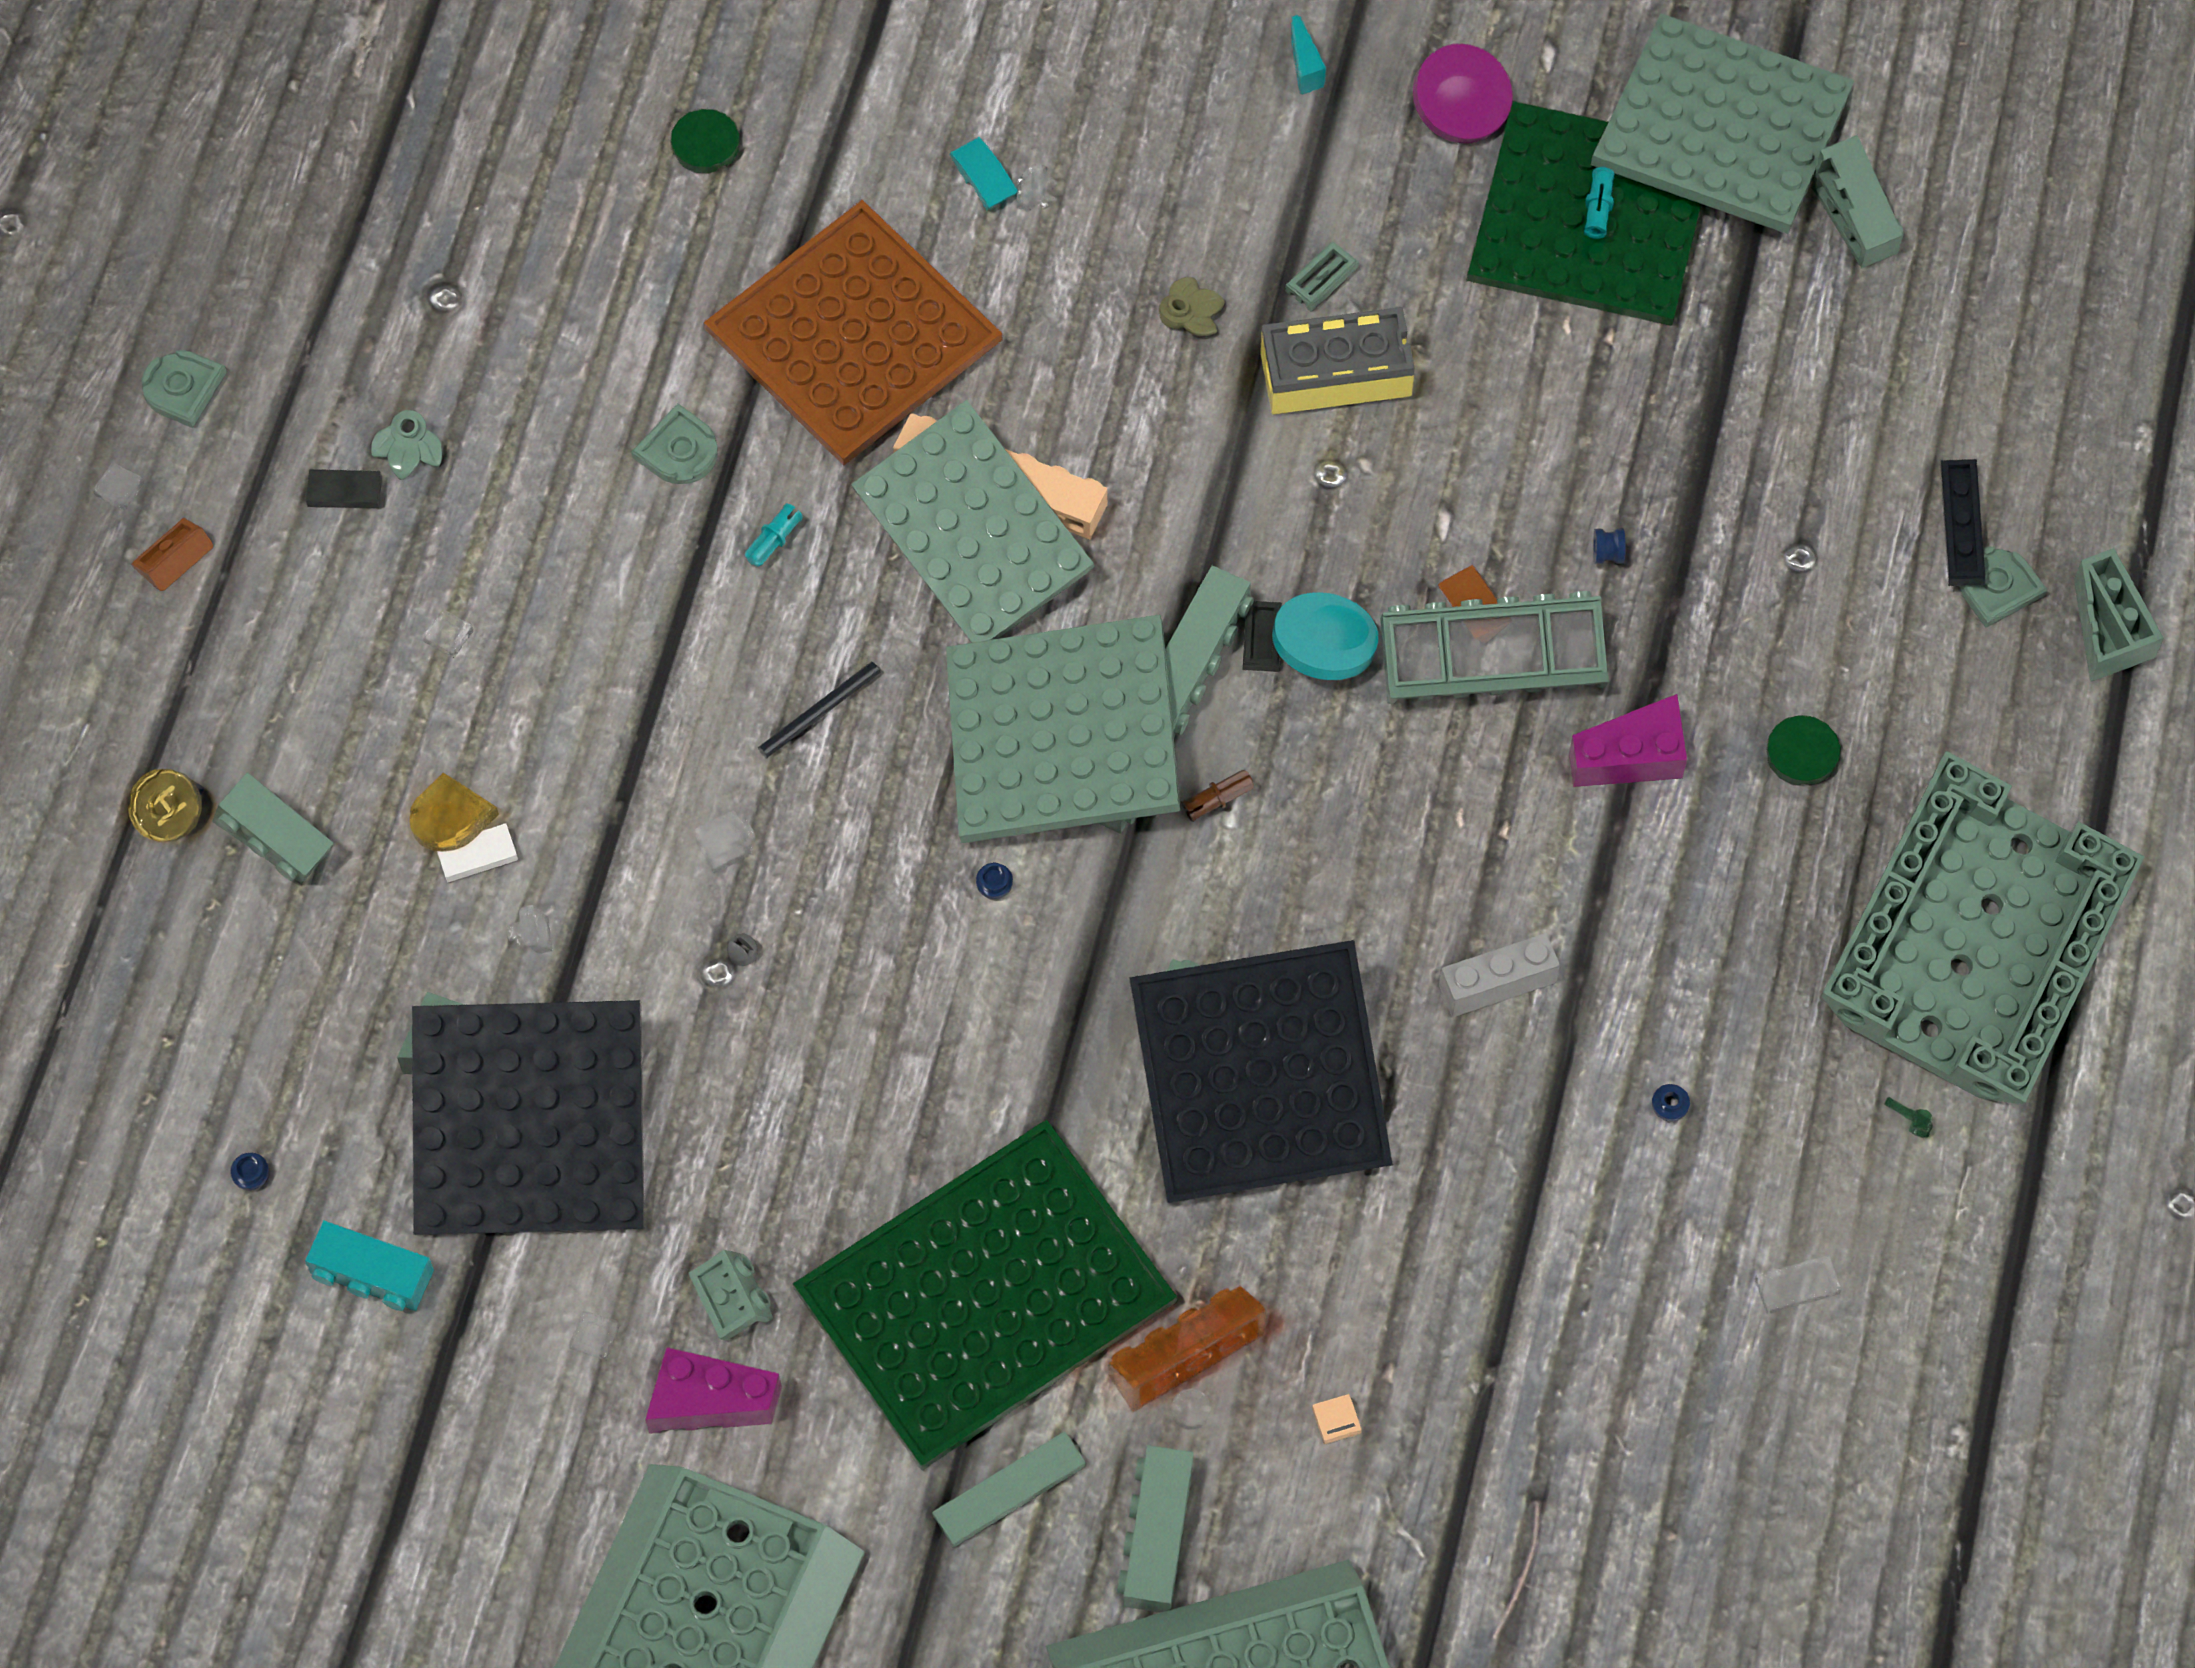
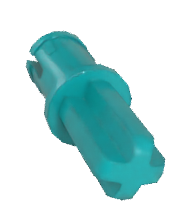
[744,503,803,567]

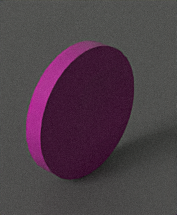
[1413,44,1512,144]

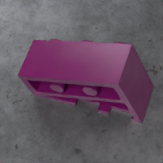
[1569,694,1687,787]
[645,1347,782,1434]

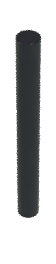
[758,661,880,758]

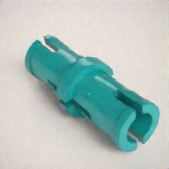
[1584,167,1615,238]

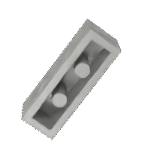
[1439,933,1560,1018]

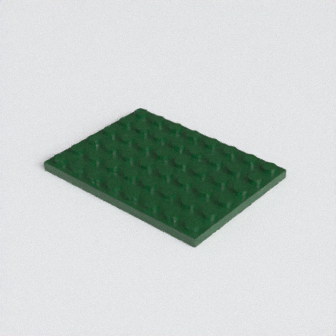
[792,1119,1178,1471]

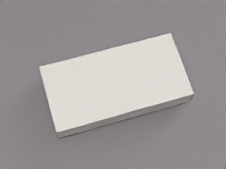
[435,823,518,883]

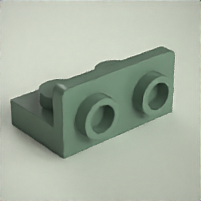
[688,1249,773,1341]

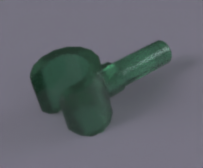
[1884,1097,1933,1138]

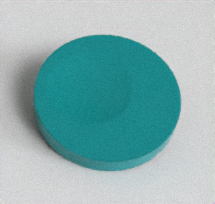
[1272,592,1379,680]

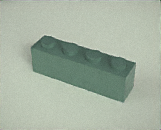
[1117,1445,1194,1613]

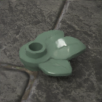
[371,410,442,480]

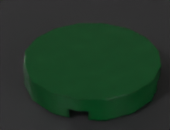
[670,109,740,174]
[1766,715,1840,786]

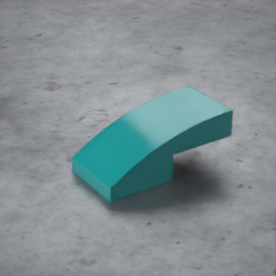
[949,136,1018,211]

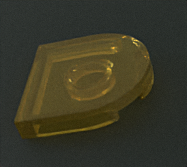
[409,772,499,852]

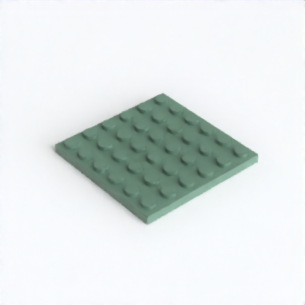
[1591,13,1855,234]
[946,614,1181,843]

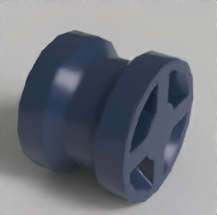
[1593,528,1625,564]

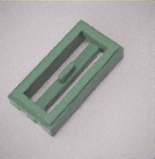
[1285,241,1359,312]

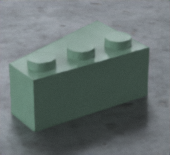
[1811,135,1904,268]
[2074,548,2164,682]
[212,772,334,884]

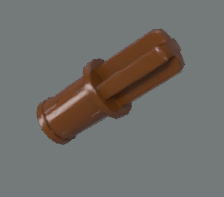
[1181,770,1254,822]

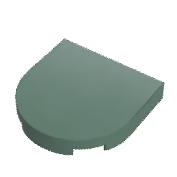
[142,350,227,428]
[631,403,718,484]
[1960,546,2048,628]

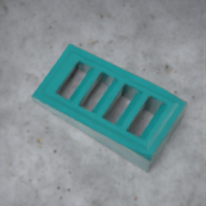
[1291,15,1326,95]

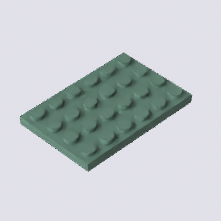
[851,399,1095,643]

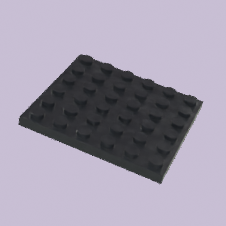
[1129,940,1393,1203]
[412,1000,645,1236]

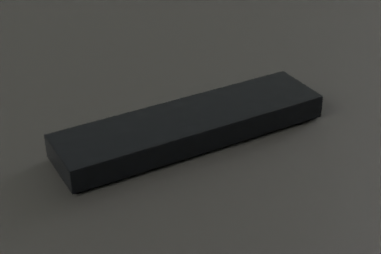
[1940,459,1985,586]

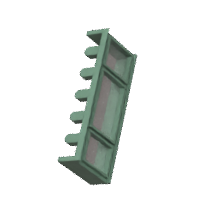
[1380,591,1610,704]

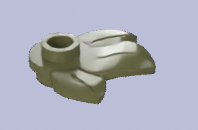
[1159,277,1225,336]

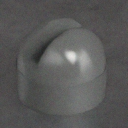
[727,933,758,966]

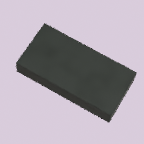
[306,469,382,508]
[1242,601,1282,672]

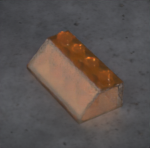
[1108,1286,1266,1413]

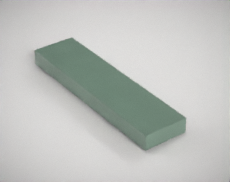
[932,1431,1086,1548]

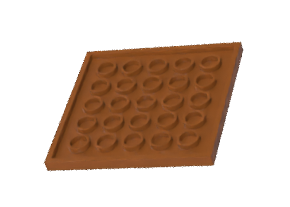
[704,200,1003,466]

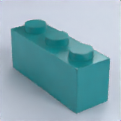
[305,1220,434,1311]

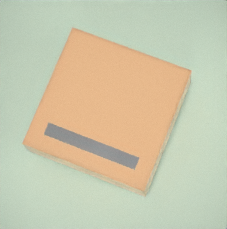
[1312,1394,1362,1444]

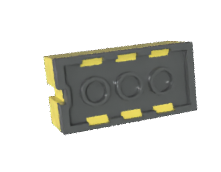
[1261,307,1415,414]

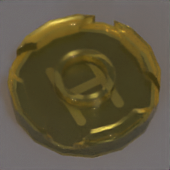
[128,769,202,842]

